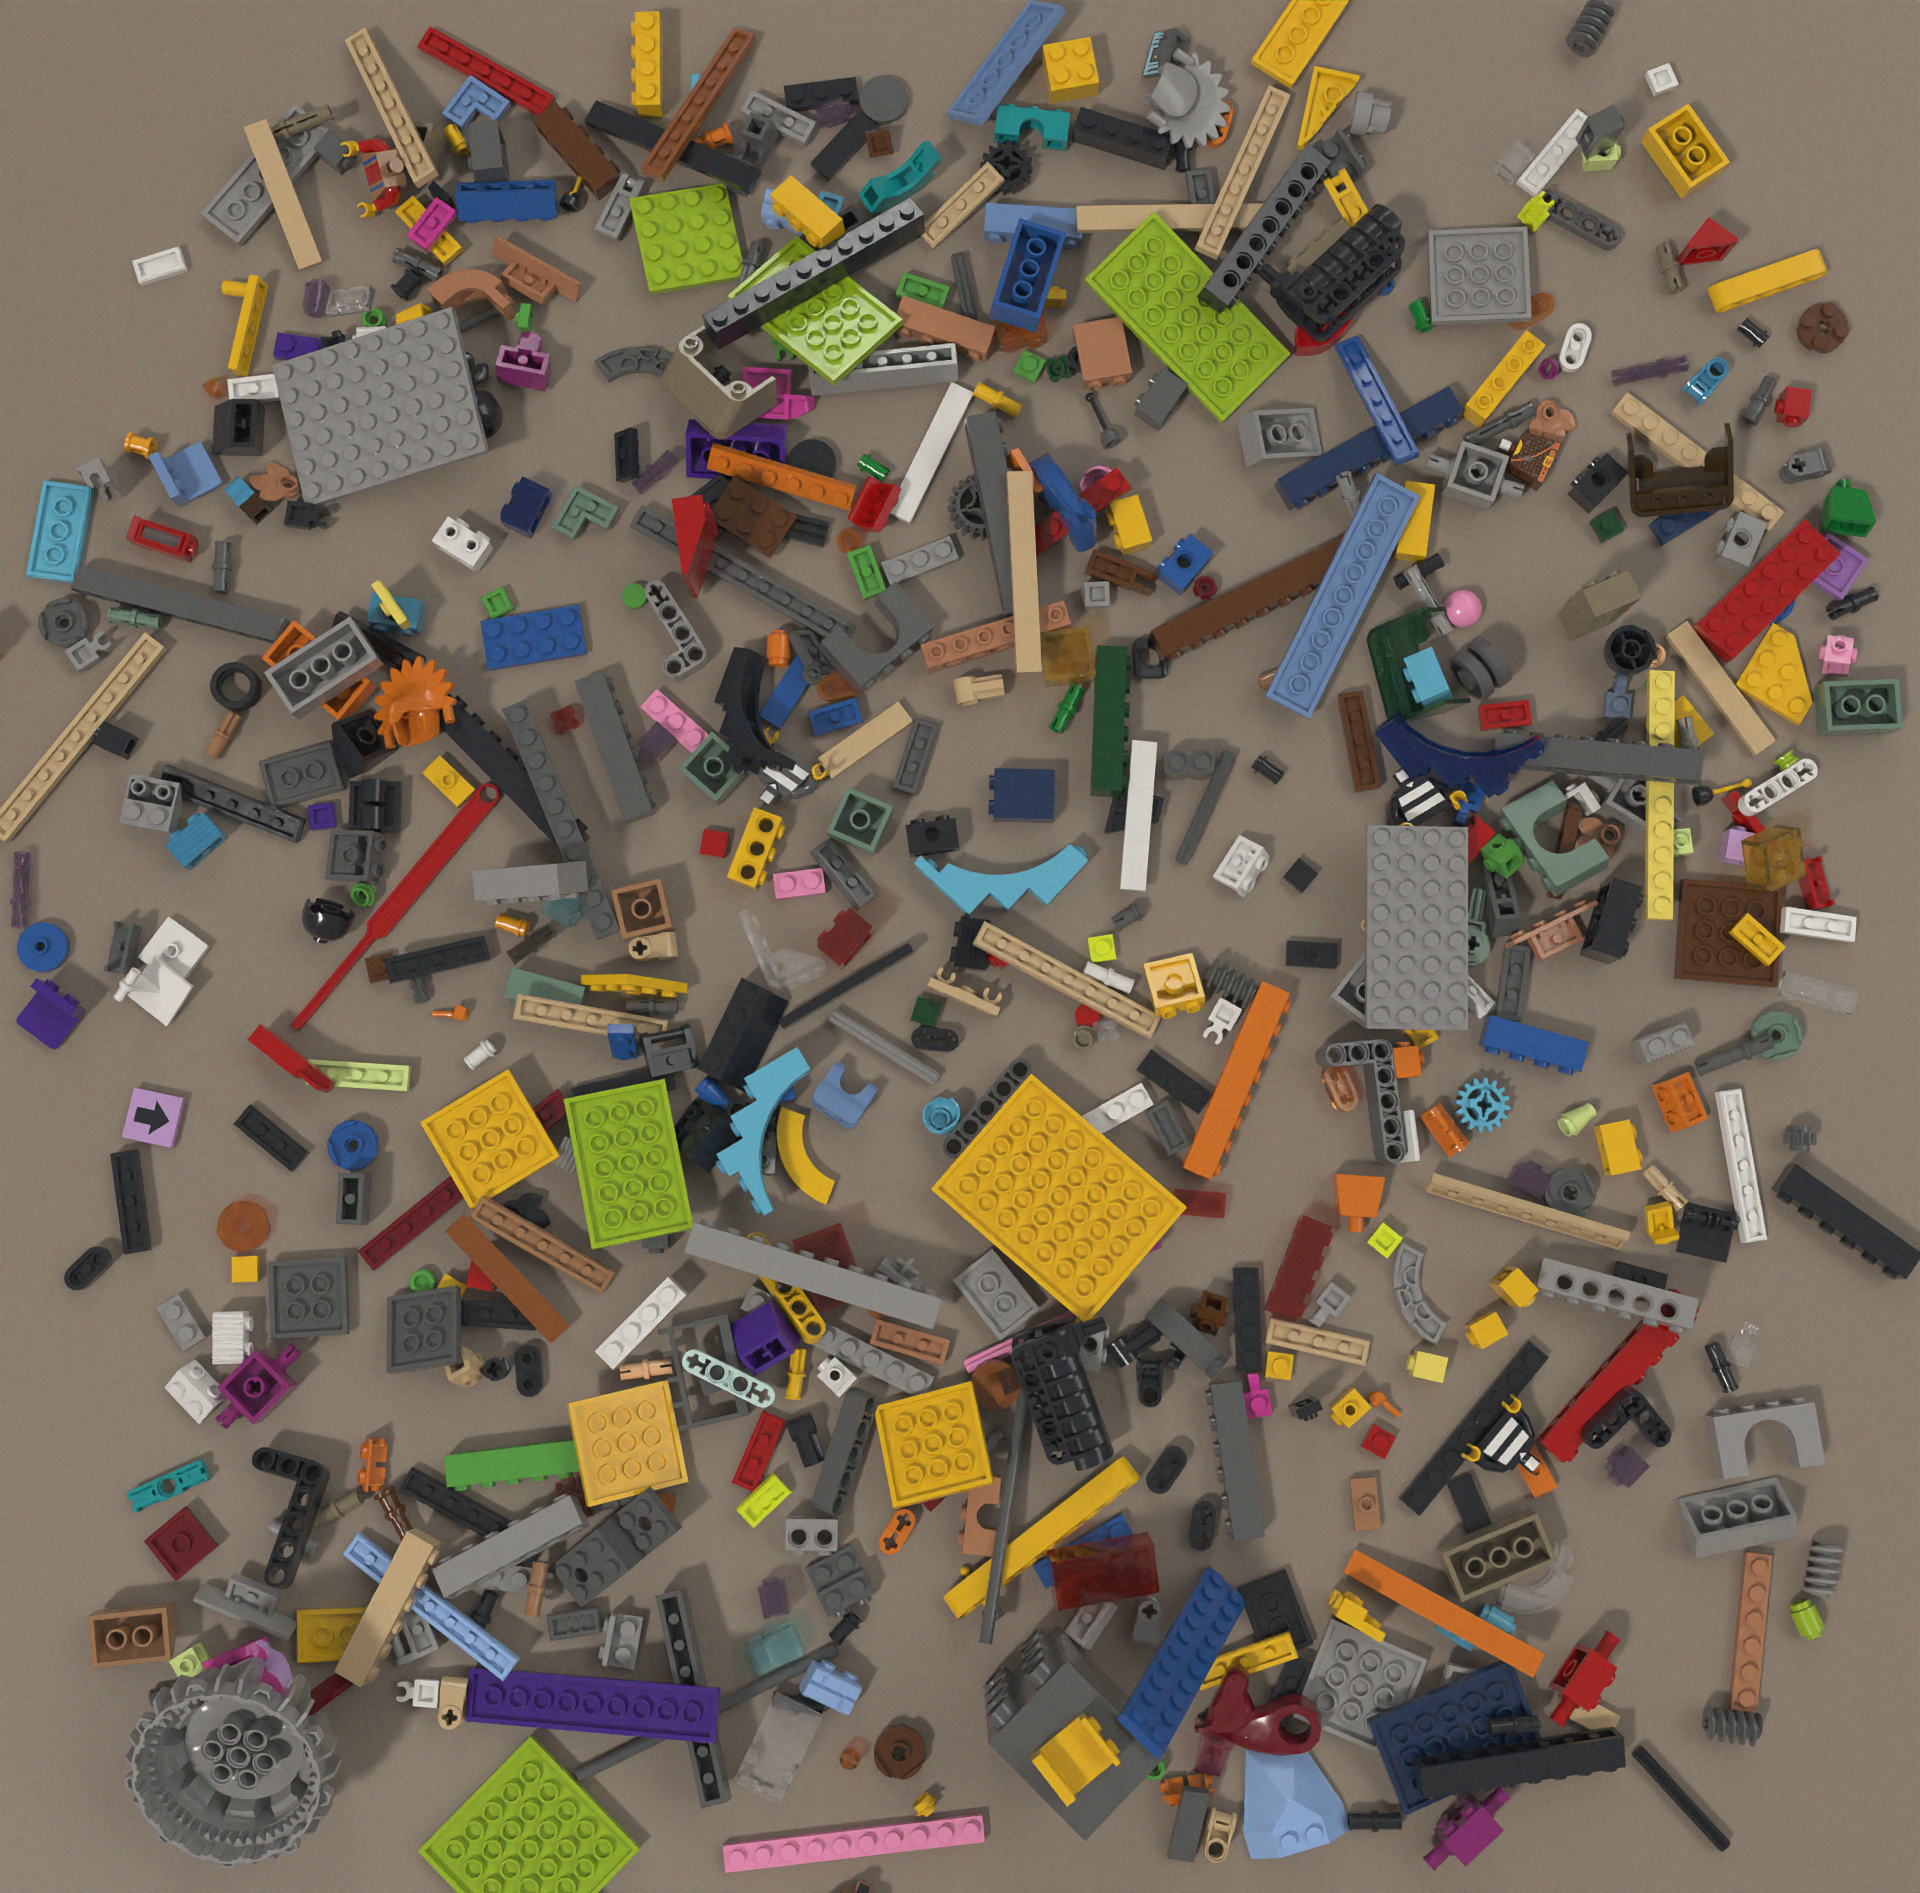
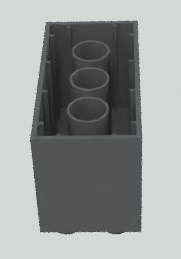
[983,1625,1164,1841]

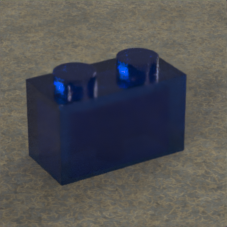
[500,476,553,539]

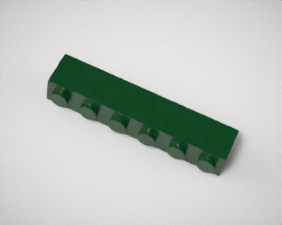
[1090,645,1131,798]

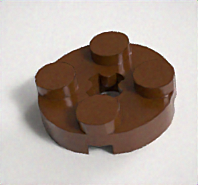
[1796,302,1849,354]
[874,1724,925,1780]

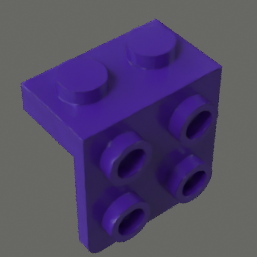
[16,978,87,1049]

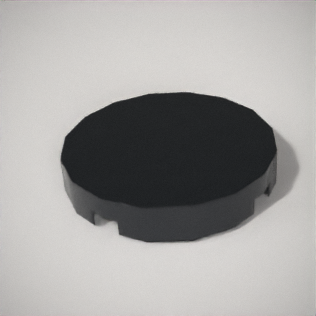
[788,439,836,478]

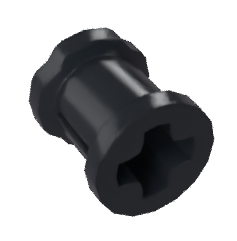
[390,269,423,302]
[483,1357,510,1381]

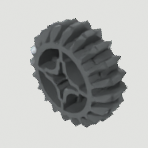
[947,475,986,541]

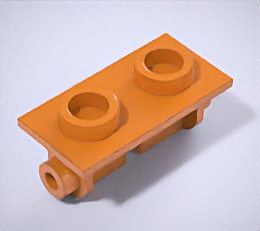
[1419,1102,1470,1158]
[357,1437,388,1492]
[1159,1773,1214,1806]

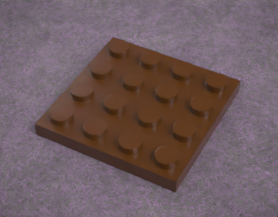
[1674,879,1783,988]

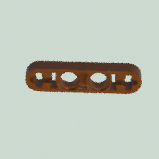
[1547,803,1581,900]

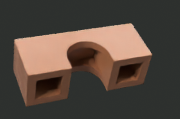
[958,1475,1001,1557]

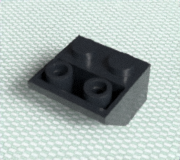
[212,399,265,456]
[674,1099,736,1173]

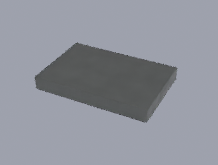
[259,741,346,808]

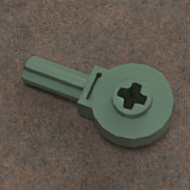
[1468,888,1490,968]

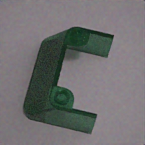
[1367,607,1471,724]

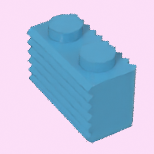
[165,812,228,870]

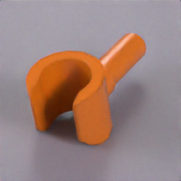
[432,1005,469,1021]
[1367,1390,1401,1418]

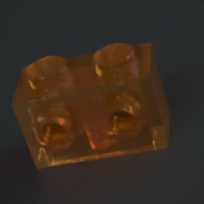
[993,312,1048,353]

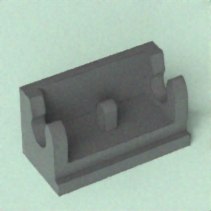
[104,921,142,975]

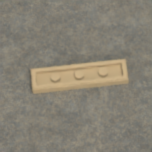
[921,162,1005,250]
[817,701,913,780]
[1264,1317,1370,1366]

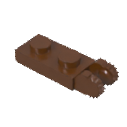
[1085,550,1157,596]

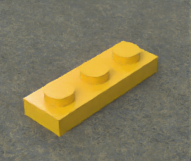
[395,196,463,267]

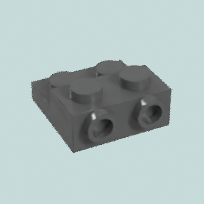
[325,829,388,884]
[805,1544,875,1619]

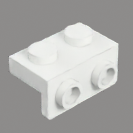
[164,1360,227,1424]

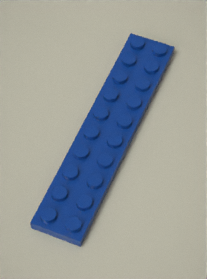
[1116,1566,1245,1759]

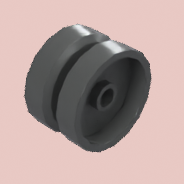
[1449,637,1512,702]

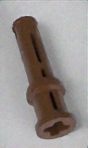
[373,1485,413,1541]

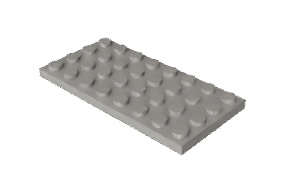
[1365,825,1468,1031]

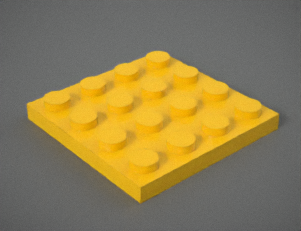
[420,1069,561,1210]
[566,1380,689,1507]
[875,1381,995,1509]

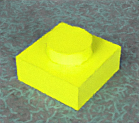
[1087,934,1116,963]
[1366,1222,1403,1258]

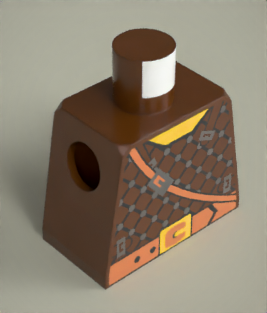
[1497,432,1561,491]

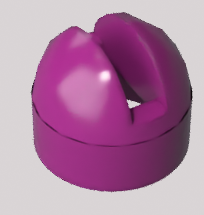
[1538,357,1559,380]

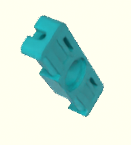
[127,1459,211,1513]

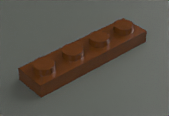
[1337,690,1381,793]

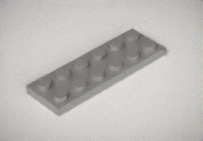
[201,104,328,247]

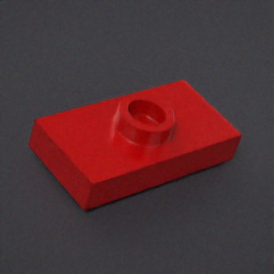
[1721,790,1766,838]

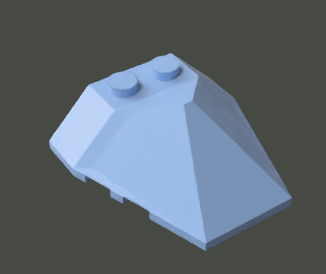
[1243,1733,1349,1859]

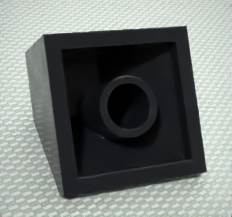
[331,709,399,779]

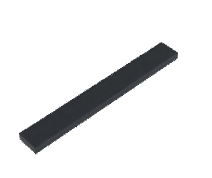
[584,100,761,194]

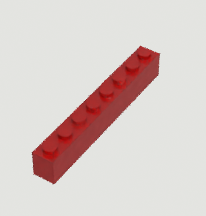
[1535,1288,1699,1463]

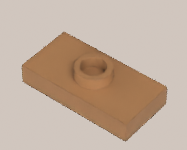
[1349,1476,1381,1531]

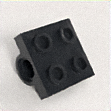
[348,779,402,832]

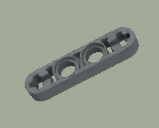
[1539,190,1622,251]

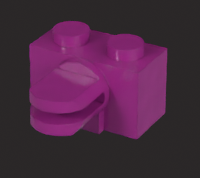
[496,332,551,392]

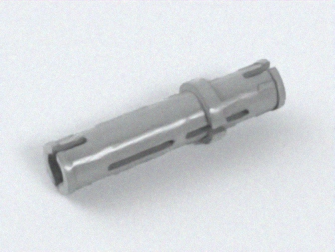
[1402,564,1453,637]

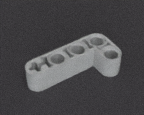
[645,580,708,682]

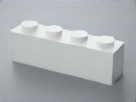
[595,1276,689,1369]

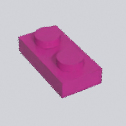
[407,197,458,252]

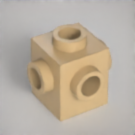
[444,1346,485,1388]

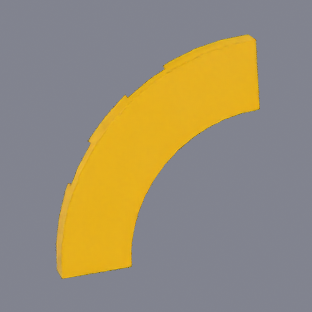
[777,1107,835,1205]

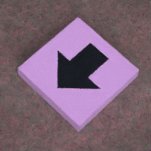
[122,1088,186,1148]

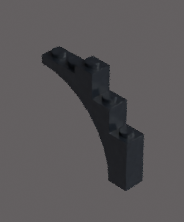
[714,647,796,777]

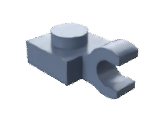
[1603,675,1632,720]

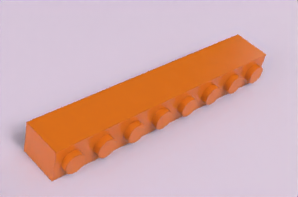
[1181,981,1291,1180]

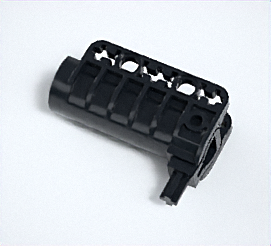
[1257,204,1405,342]
[1011,1315,1114,1471]

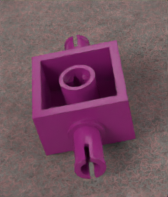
[215,1343,302,1429]
[1422,1787,1511,1871]

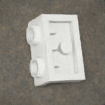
[1213,835,1270,897]

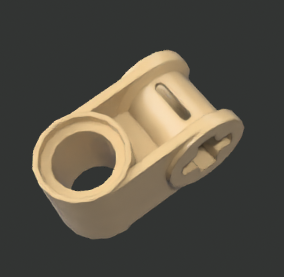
[628,932,679,962]
[438,1676,469,1730]
[1202,1806,1237,1863]

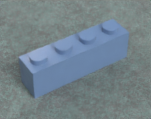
[984,203,1082,249]

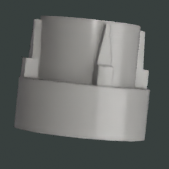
[1349,91,1392,136]

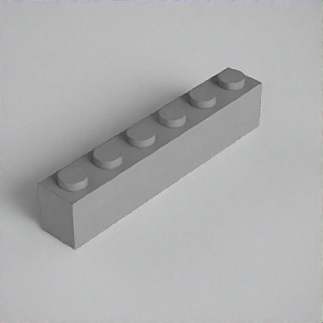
[808,343,958,396]
[432,1494,590,1599]

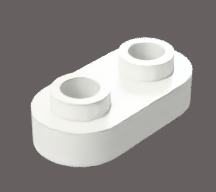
[1558,323,1592,373]

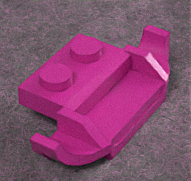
[742,367,816,420]

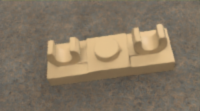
[927,968,1002,1018]

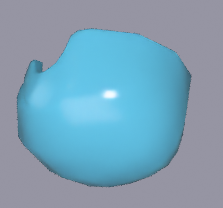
[922,1097,961,1135]

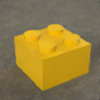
[1042,37,1099,104]

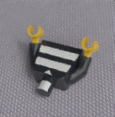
[1389,769,1468,826]
[1461,1394,1541,1473]

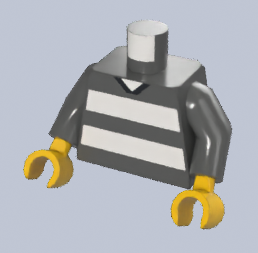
[758,727,830,806]

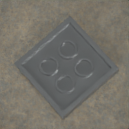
[268,1257,350,1339]
[387,1286,461,1374]

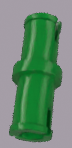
[1049,683,1085,734]

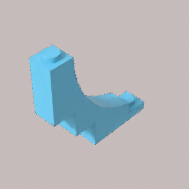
[914,844,1088,917]

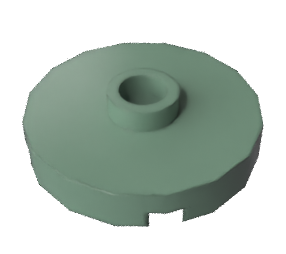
[1750,1010,1803,1060]

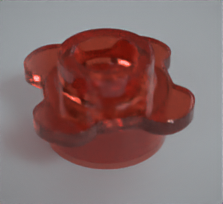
[550,706,579,734]

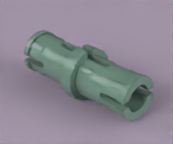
[108,606,162,630]

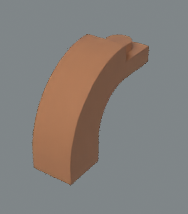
[427,269,516,322]

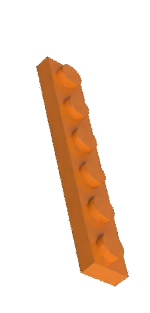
[707,443,857,511]

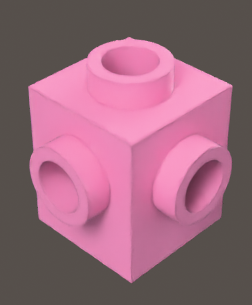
[1819,635,1857,677]

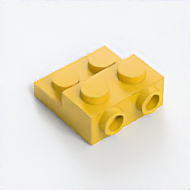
[1143,953,1205,1019]
[1327,1589,1386,1643]

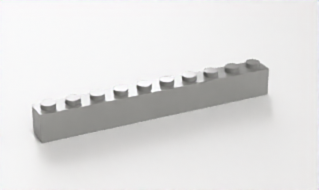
[684,1219,942,1329]

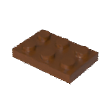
[712,476,797,559]

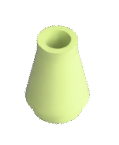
[1557,1103,1597,1137]

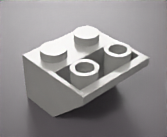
[119,774,183,835]

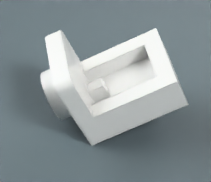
[1562,782,1601,817]

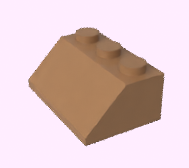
[88,1601,178,1669]

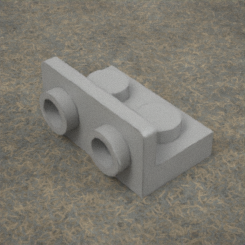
[598,1611,644,1670]

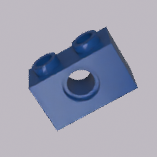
[1157,534,1214,596]

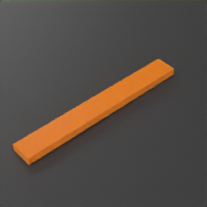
[1344,1549,1545,1678]

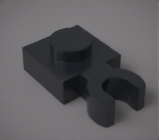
[284,501,331,530]

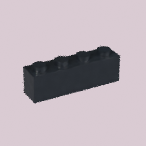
[1072,107,1172,170]

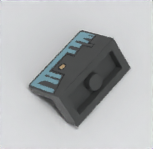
[1142,28,1191,79]

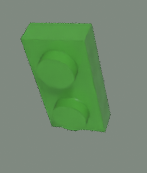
[896,272,950,309]
[847,545,886,601]

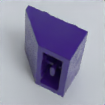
[731,1299,801,1376]

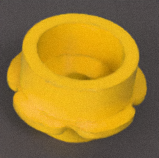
[912,1792,936,1817]

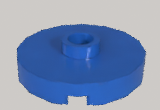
[17,922,70,973]
[327,1120,380,1171]

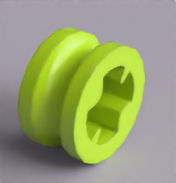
[1773,749,1799,772]

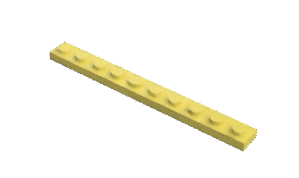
[1645,670,1675,921]

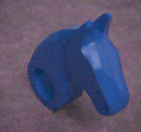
[1029,453,1097,552]

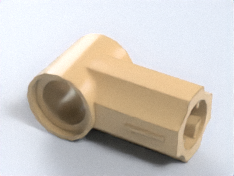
[953,674,1005,706]

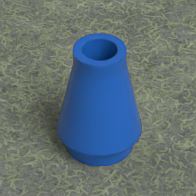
[694,1075,732,1112]

